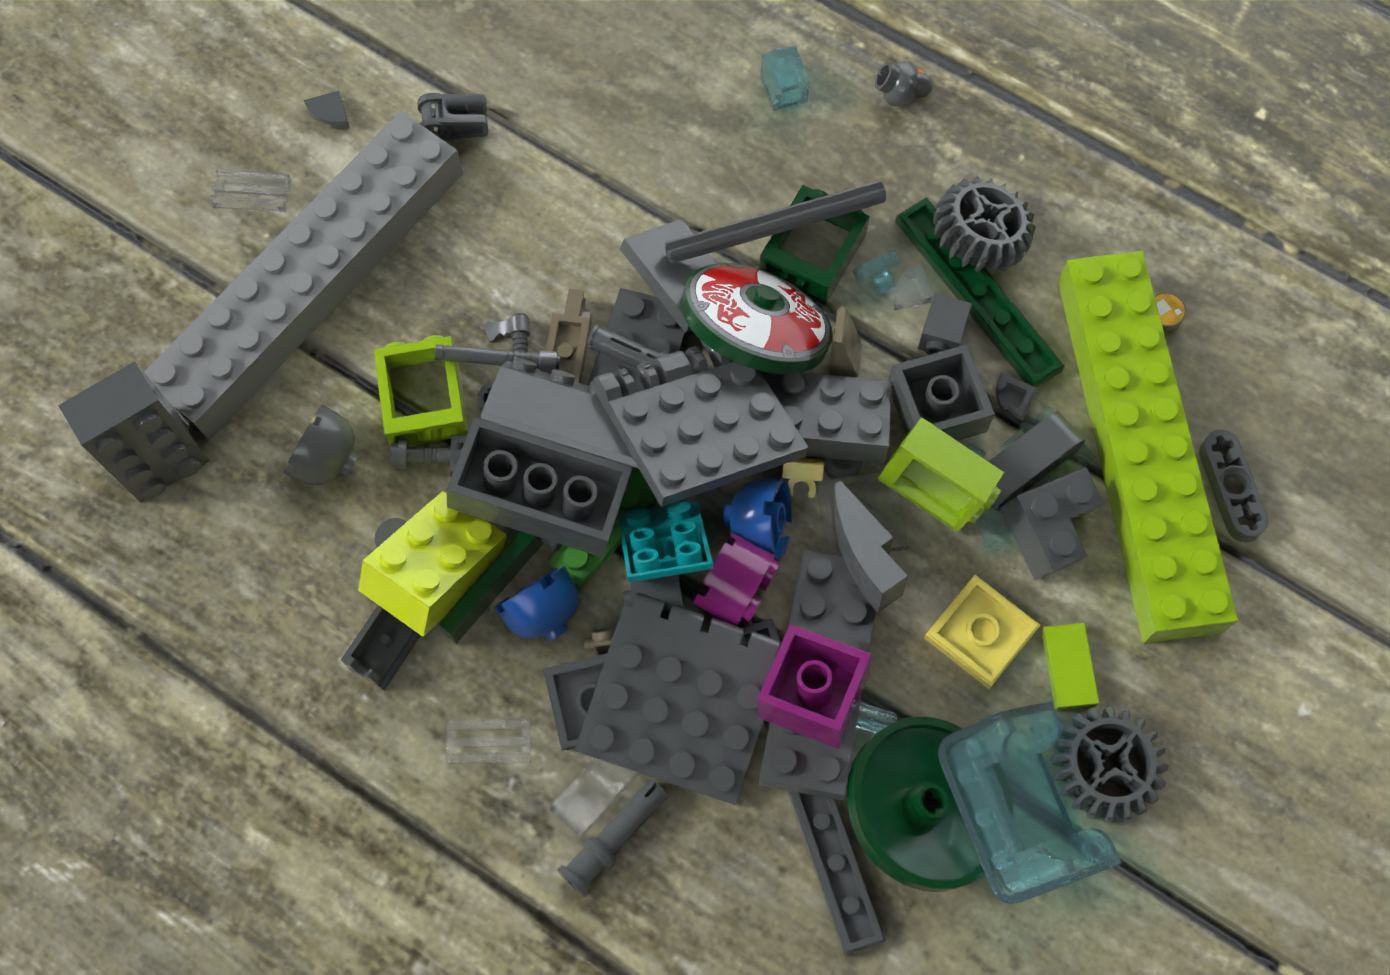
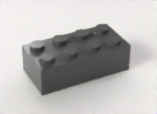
[58,361,209,502]
[447,417,632,558]

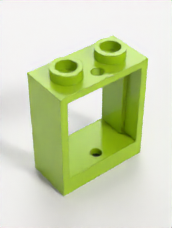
[374,335,469,446]
[877,417,1004,532]

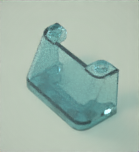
[938,701,1122,904]

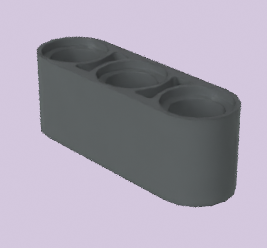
[988,411,1085,511]

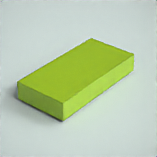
[1041,623,1099,710]

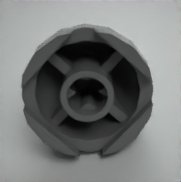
[283,405,358,485]

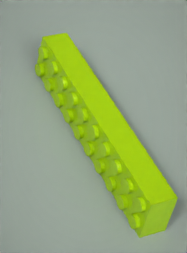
[1058,251,1238,644]

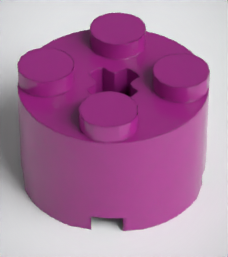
[693,532,780,626]

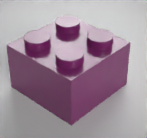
[757,624,871,749]

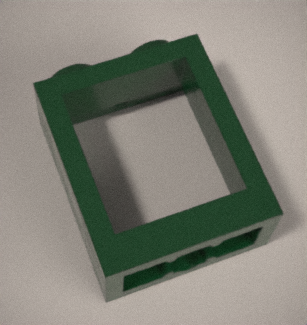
[759,185,870,305]

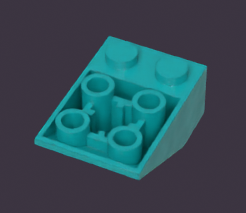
[618,501,714,583]

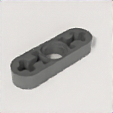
[1199,430,1268,543]

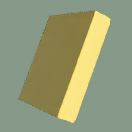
[924,575,1040,689]

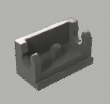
[341,605,421,691]

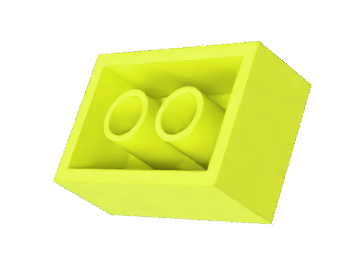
[358,491,507,637]

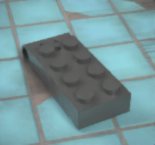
[708,366,892,464]

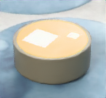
[1155,292,1187,333]

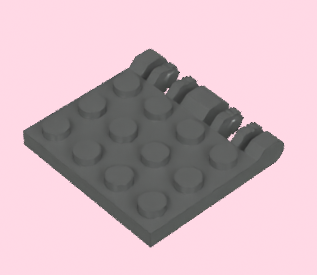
[593,346,808,507]

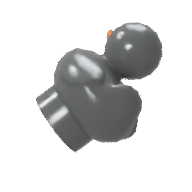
[875,61,932,106]

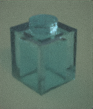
[760,46,810,111]

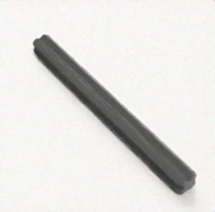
[665,181,886,264]

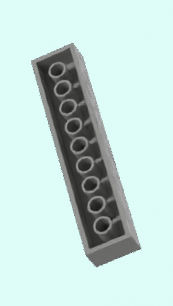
[144,111,463,441]

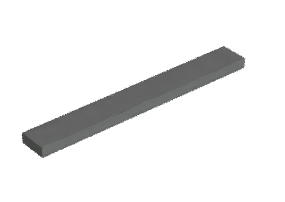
[740,618,886,956]

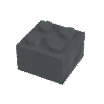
[888,344,995,441]

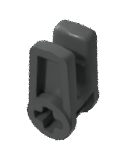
[417,93,488,141]

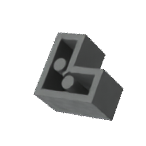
[1000,467,1104,580]

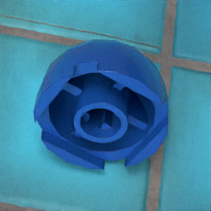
[724,478,792,559]
[494,565,578,642]

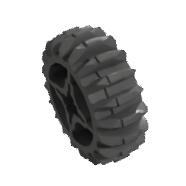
[932,176,1036,274]
[1050,706,1169,823]

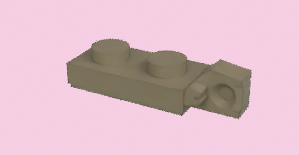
[545,288,592,383]

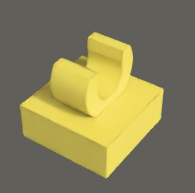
[782,457,824,498]

